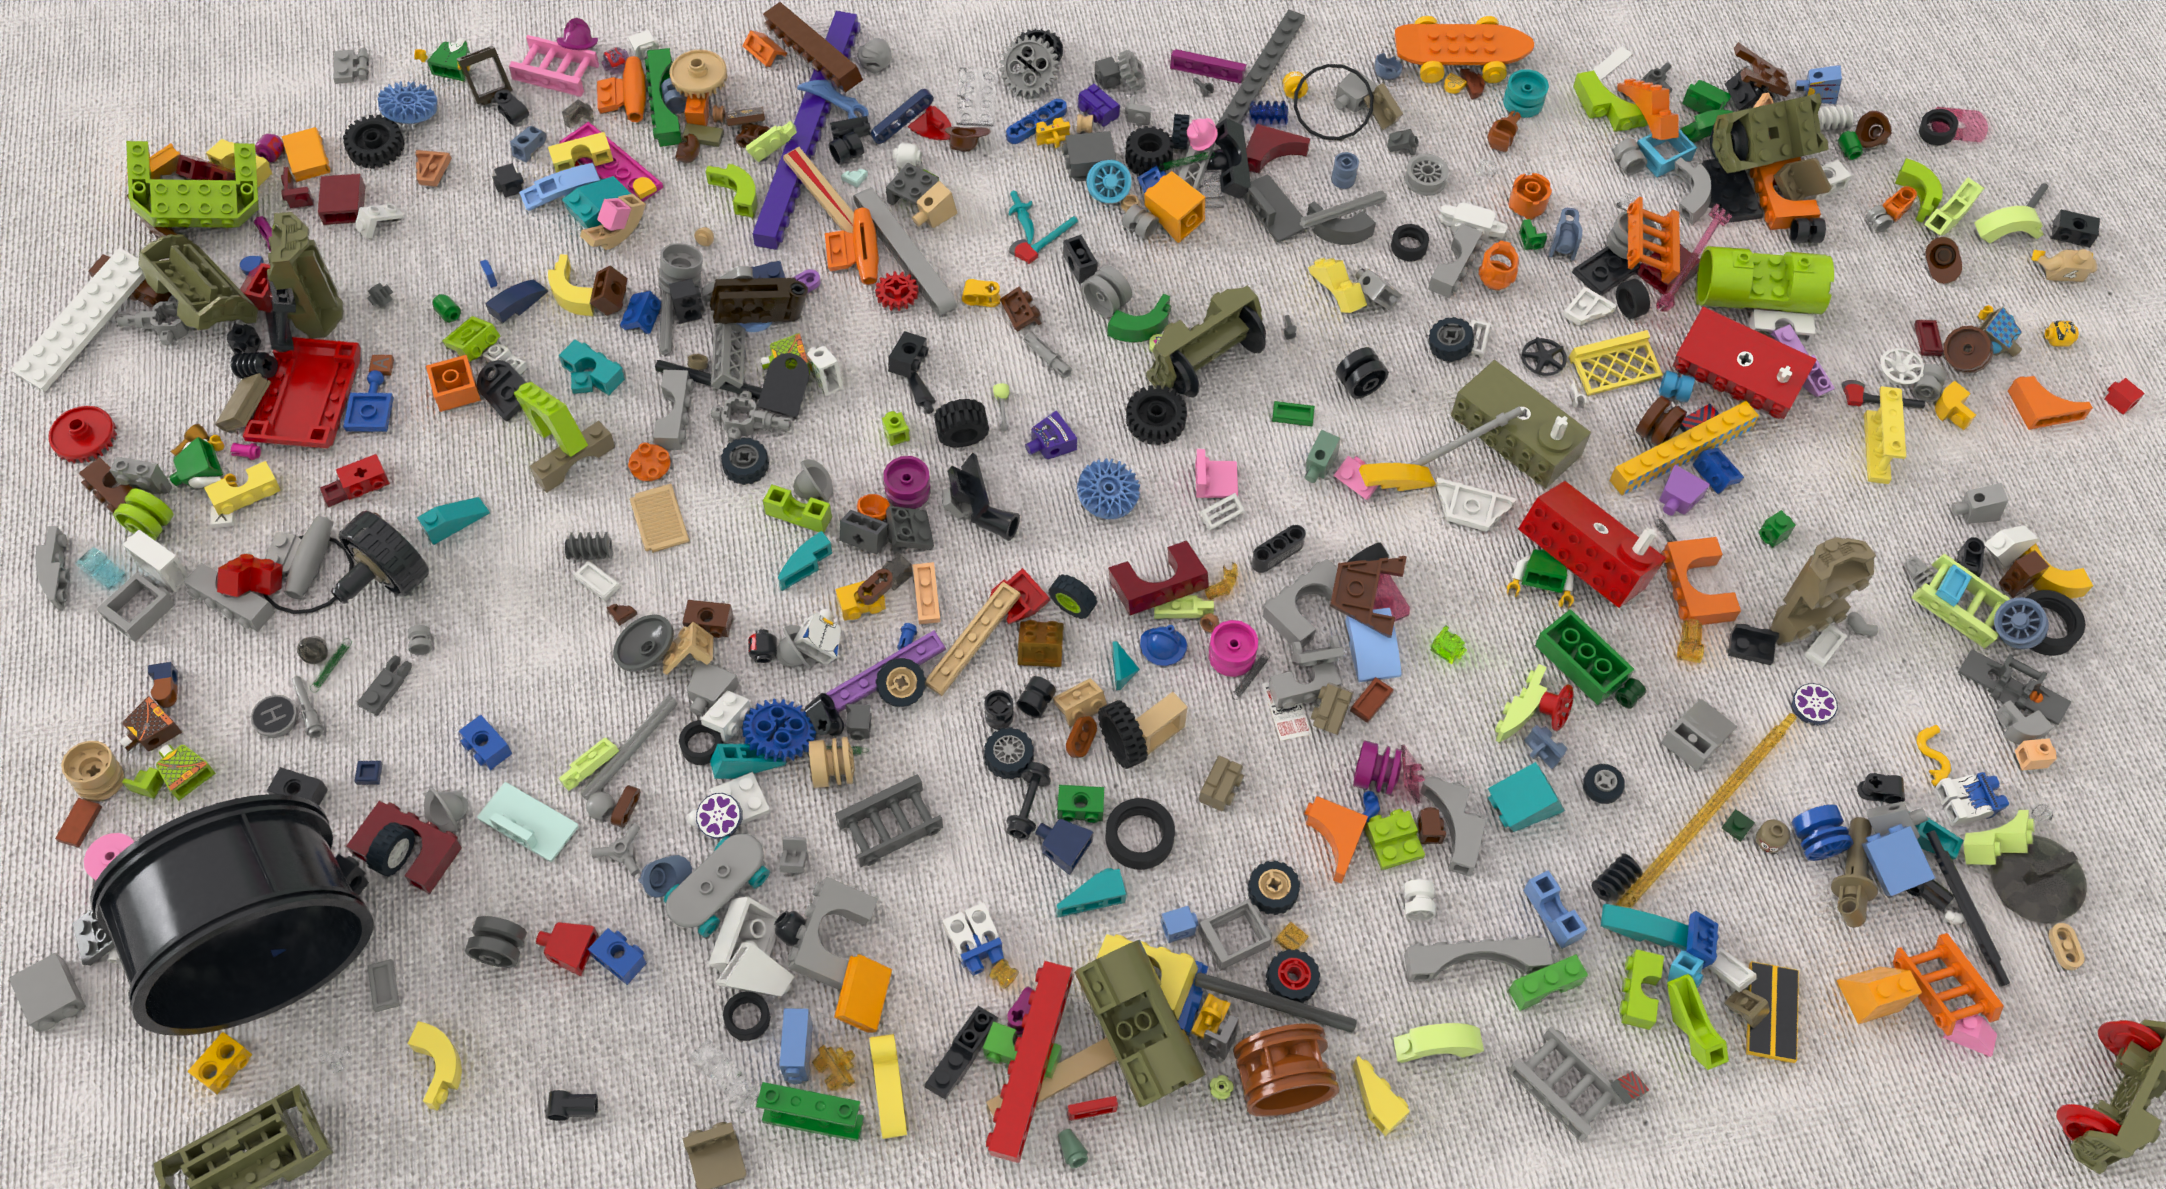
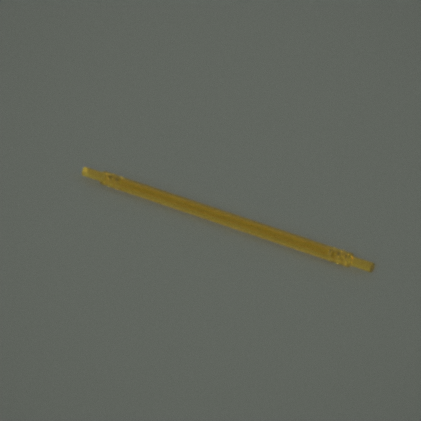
[1615,713,1797,908]

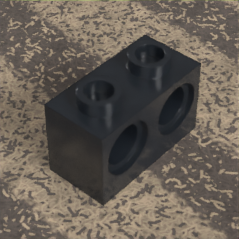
[668,279,704,324]

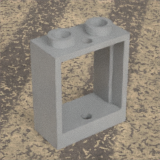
[97,572,175,642]
[1198,899,1273,971]

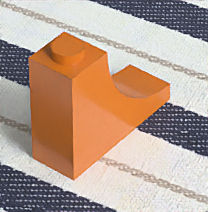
[2008,376,2093,430]
[1304,796,1368,884]

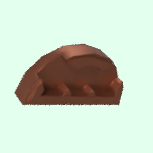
[1460,69,1485,100]

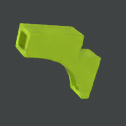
[1573,70,1648,132]

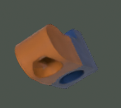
[148,662,178,708]

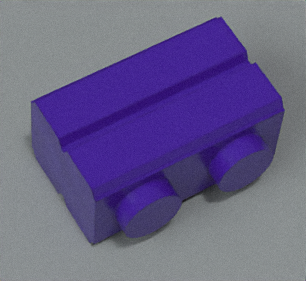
[1078,84,1120,127]

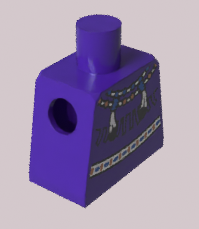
[1025,410,1077,460]

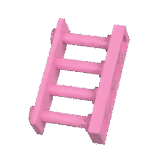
[509,35,599,97]

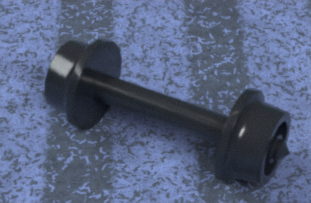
[1006,762,1051,840]

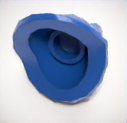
[1140,625,1188,666]

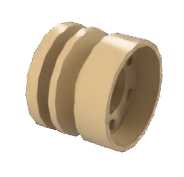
[809,737,855,789]
[61,741,125,801]

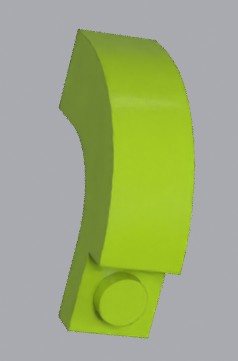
[1895,158,1943,223]
[705,163,758,218]

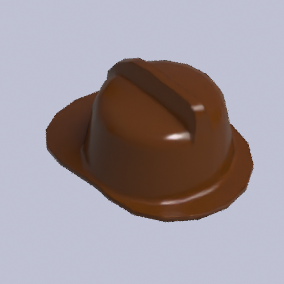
[945,127,991,151]
[1925,237,1962,284]

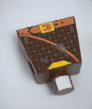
[119,696,182,752]

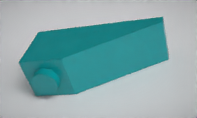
[417,497,490,545]
[710,744,787,779]
[1056,868,1126,918]

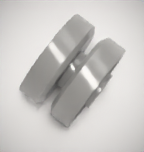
[1607,211,1657,260]
[1082,265,1132,317]

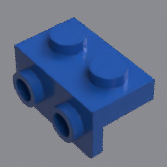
[620,291,661,334]

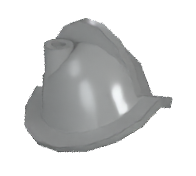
[793,459,833,502]
[776,625,816,669]
[423,787,469,833]

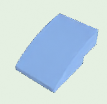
[1345,608,1401,682]

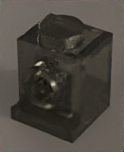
[879,551,913,591]

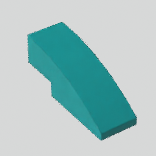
[778,531,833,591]
[1909,811,1964,860]

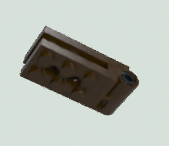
[710,278,808,324]

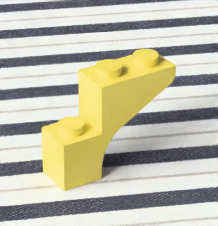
[1308,258,1367,313]

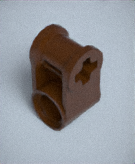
[735,123,770,148]

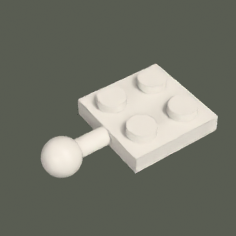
[688,772,770,827]

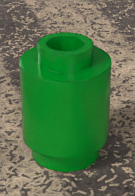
[1838,131,1863,160]
[432,294,461,323]

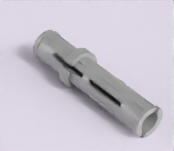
[1023,331,1072,378]

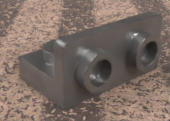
[1203,1015,1239,1060]

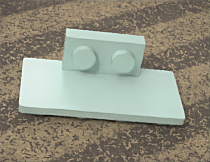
[477,782,579,862]

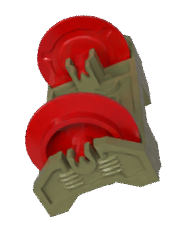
[2056,1019,2166,1174]

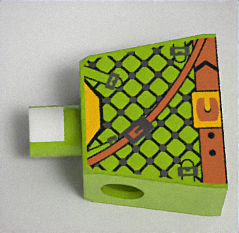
[760,333,810,375]
[156,745,216,801]

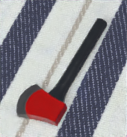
[1841,380,1925,409]

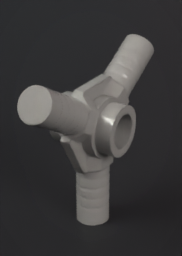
[591,824,640,876]

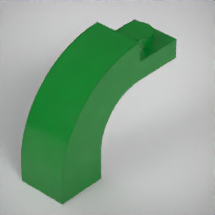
[1680,110,1734,143]
[1107,293,1172,343]

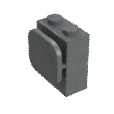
[1062,131,1116,181]

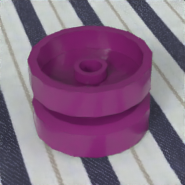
[883,456,931,509]

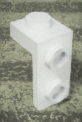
[355,203,403,238]

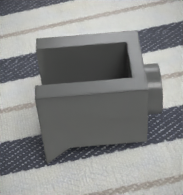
[845,704,872,740]

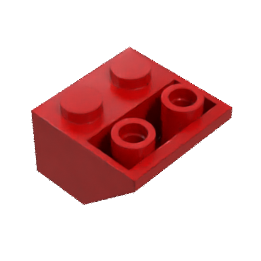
[240,263,273,312]

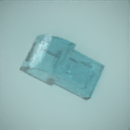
[75,547,126,590]

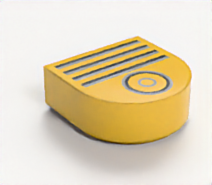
[1444,73,1467,94]

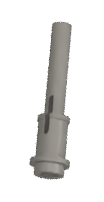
[292,676,324,738]

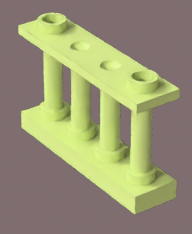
[1911,554,2010,649]

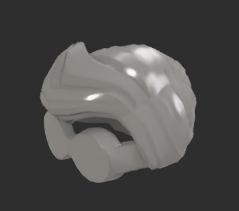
[857,38,892,74]

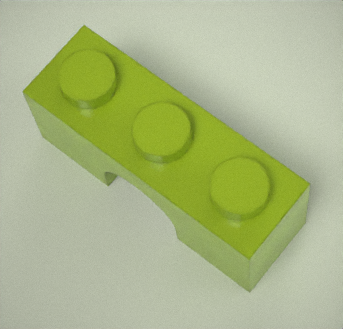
[763,484,832,533]
[1619,949,1664,1030]

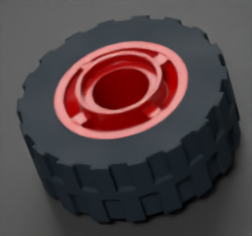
[1266,949,1320,1003]

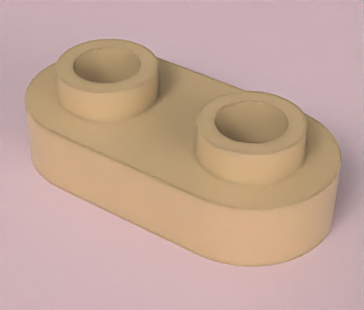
[2048,923,2085,971]

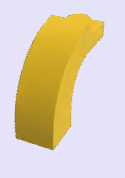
[2019,543,2093,599]

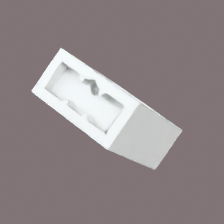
[123,530,189,593]

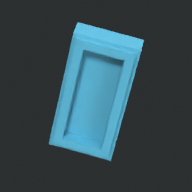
[1936,564,1972,607]

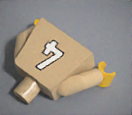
[2031,249,2098,282]

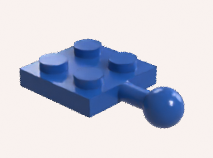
[343,370,394,432]

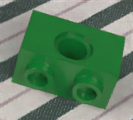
[1057,785,1105,823]

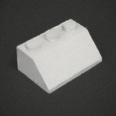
[708,897,780,972]

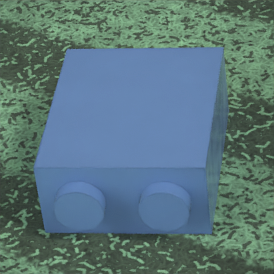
[1861,824,1935,896]
[779,1008,813,1084]

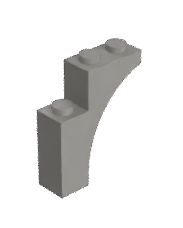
[1420,776,1487,877]

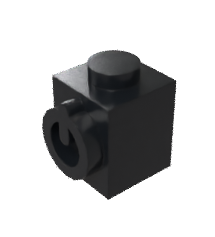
[492,163,524,198]

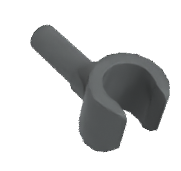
[1193,77,1214,97]
[1283,315,1297,340]

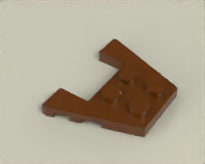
[1734,42,1791,97]
[1330,556,1407,638]

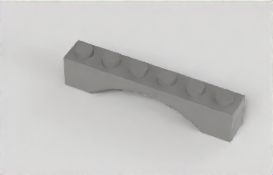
[1404,935,1553,982]

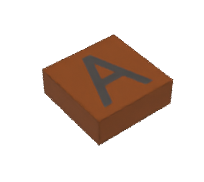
[369,355,394,376]

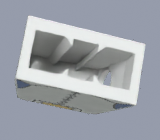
[793,609,841,665]

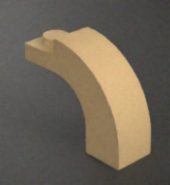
[580,194,646,250]

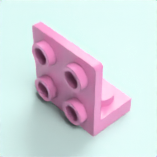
[1195,449,1238,498]

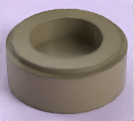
[687,354,708,370]

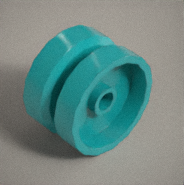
[1503,69,1549,118]

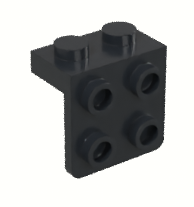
[1725,69,1775,111]

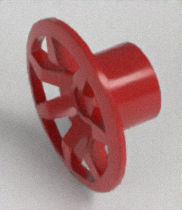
[1539,684,1574,731]

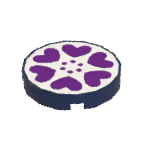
[1792,683,1838,726]
[696,793,743,839]

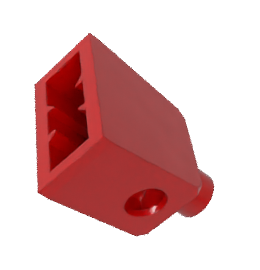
[536,922,598,976]

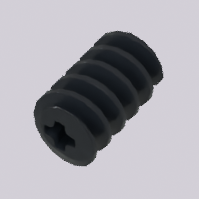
[230,352,278,379]
[1591,853,1643,901]

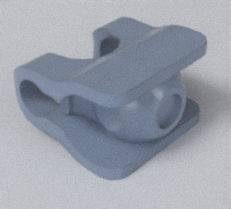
[1548,207,1583,260]

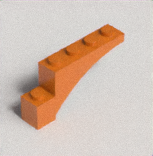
[1617,78,1679,140]

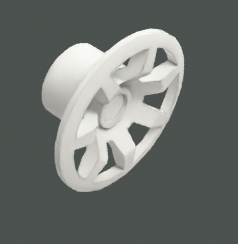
[1880,348,1924,385]

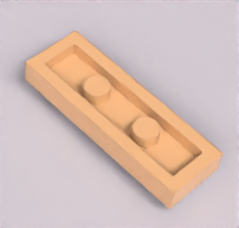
[913,562,940,624]

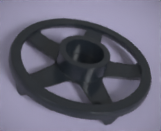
[1522,337,1567,376]

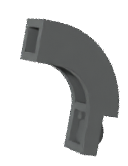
[1307,201,1376,245]

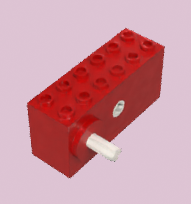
[1518,481,1666,608]

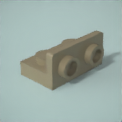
[1363,82,1403,130]

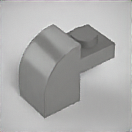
[1995,700,2054,745]

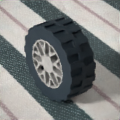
[984,727,1034,780]

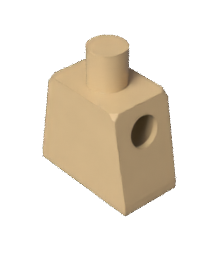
[912,181,957,228]

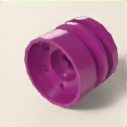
[1353,740,1402,796]

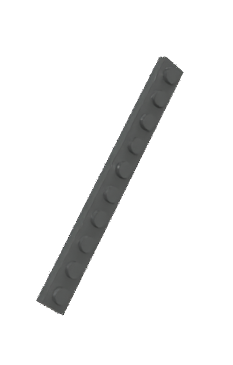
[1217,9,1305,125]

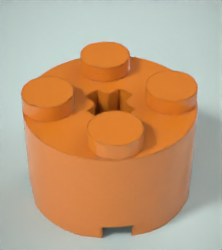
[1509,173,1552,220]

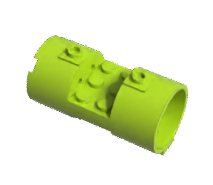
[1695,246,1834,315]

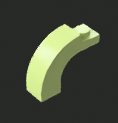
[1924,177,1985,236]
[1974,206,2044,244]
[1393,1023,1484,1063]

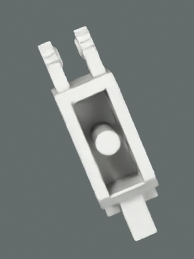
[1438,202,1508,241]

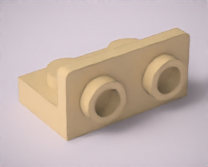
[1053,678,1107,727]

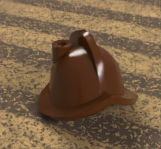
[1855,111,1892,148]

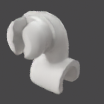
[1943,902,1977,925]

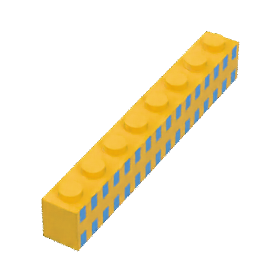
[1609,401,1759,496]

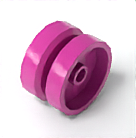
[1208,620,1258,677]

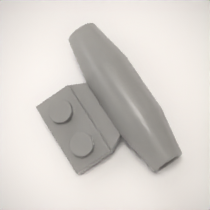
[265,516,333,599]

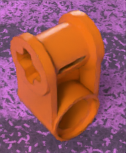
[1882,186,1917,222]

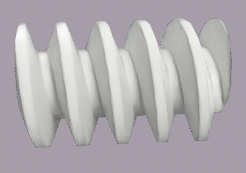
[1818,105,1854,130]

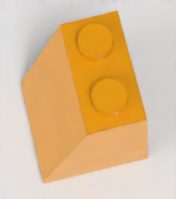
[1144,171,1205,243]
[1837,966,1922,1024]

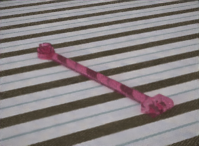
[1656,204,1732,312]

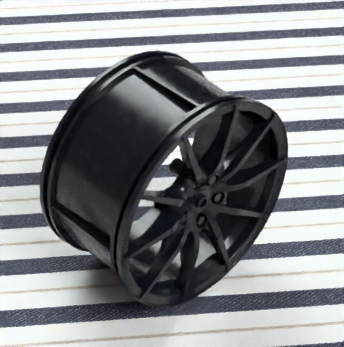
[90,794,374,1036]

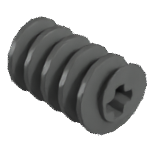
[565,532,613,560]

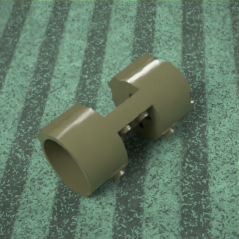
[1074,940,1206,1108]

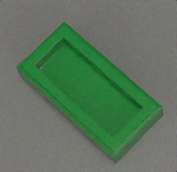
[1272,401,1315,426]

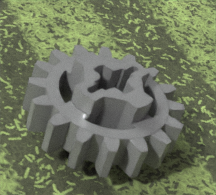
[1118,50,1146,91]

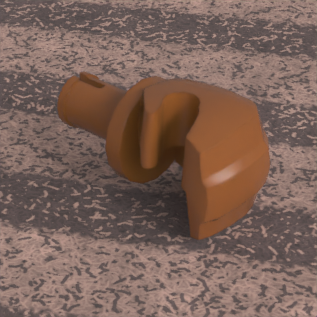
[1487,111,1521,152]

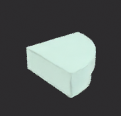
[841,169,868,188]

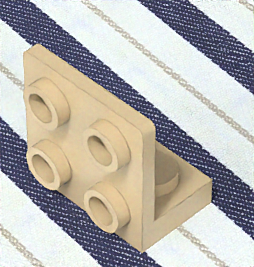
[663,622,713,675]

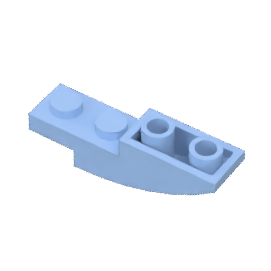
[519,163,600,211]

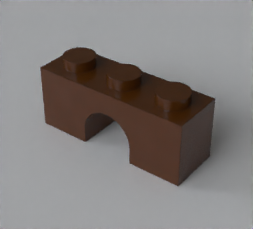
[79,457,133,514]

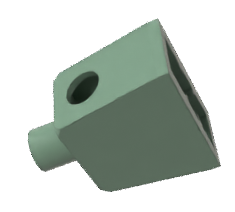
[1304,429,1340,483]

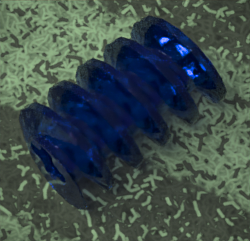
[1249,100,1288,125]

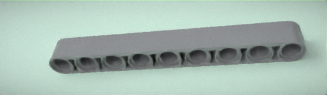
[853,187,957,316]

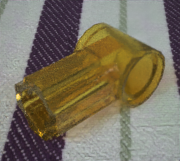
[1677,619,1704,663]

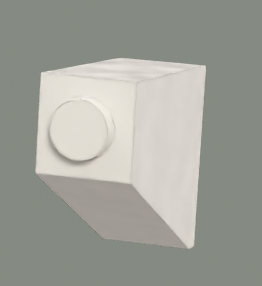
[716,943,795,997]

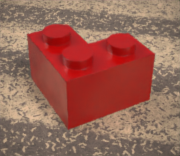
[217,554,283,597]

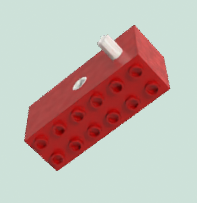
[1672,306,1817,419]

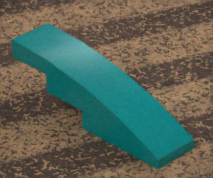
[1601,904,1689,951]

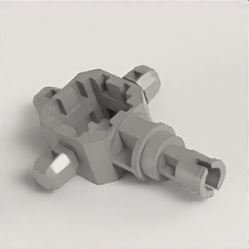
[117,295,189,345]
[711,391,792,442]

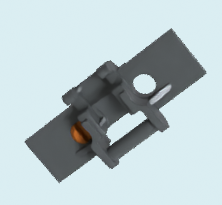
[1958,649,2072,725]

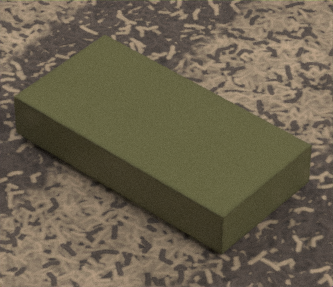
[682,123,724,147]

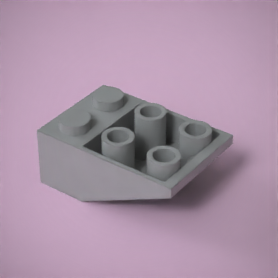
[1661,699,1738,771]

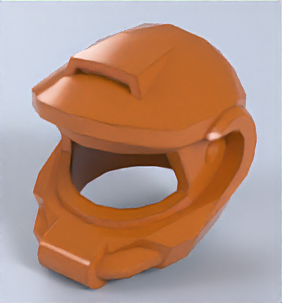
[1479,240,1519,290]

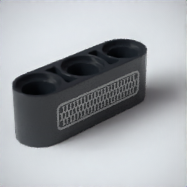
[1252,525,1306,573]

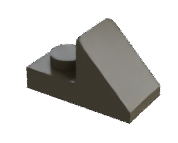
[1724,989,1770,1028]

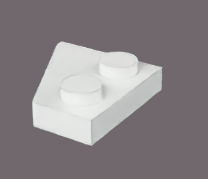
[1562,287,1617,326]

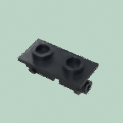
[830,116,871,140]

